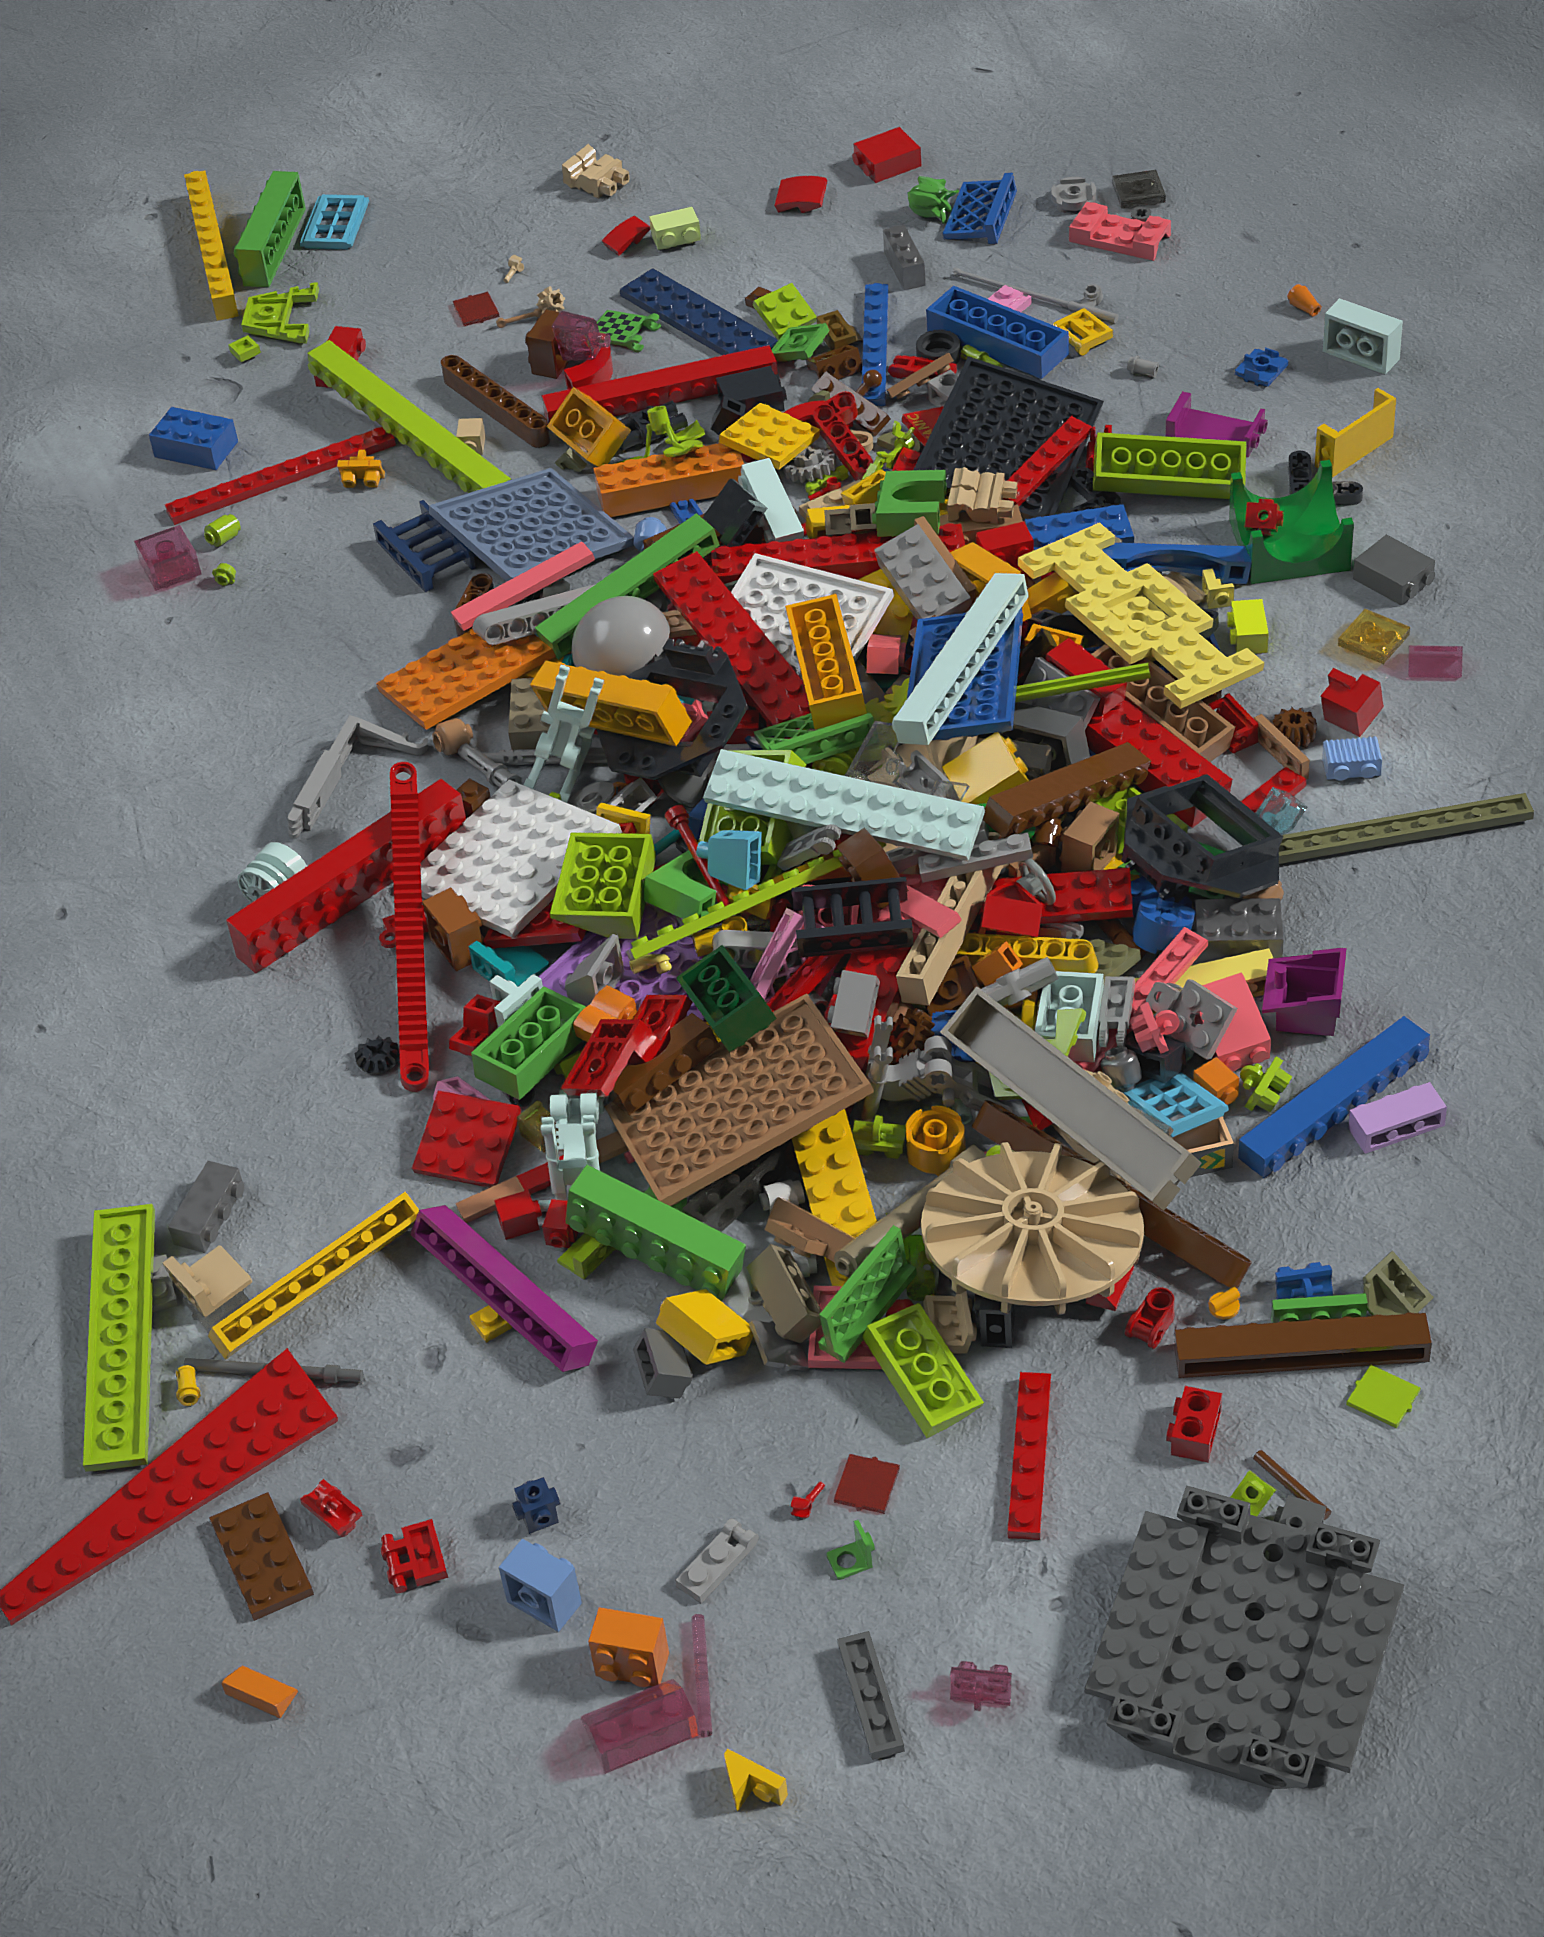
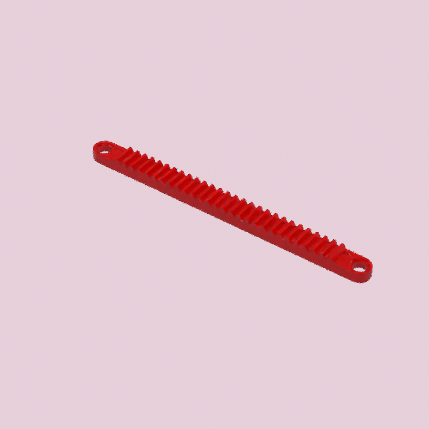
[390,762,429,1092]

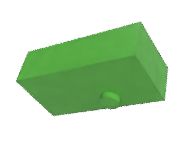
[471,986,586,1100]

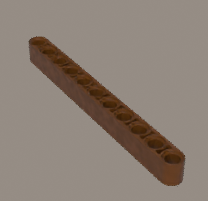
[972,1100,1252,1289]

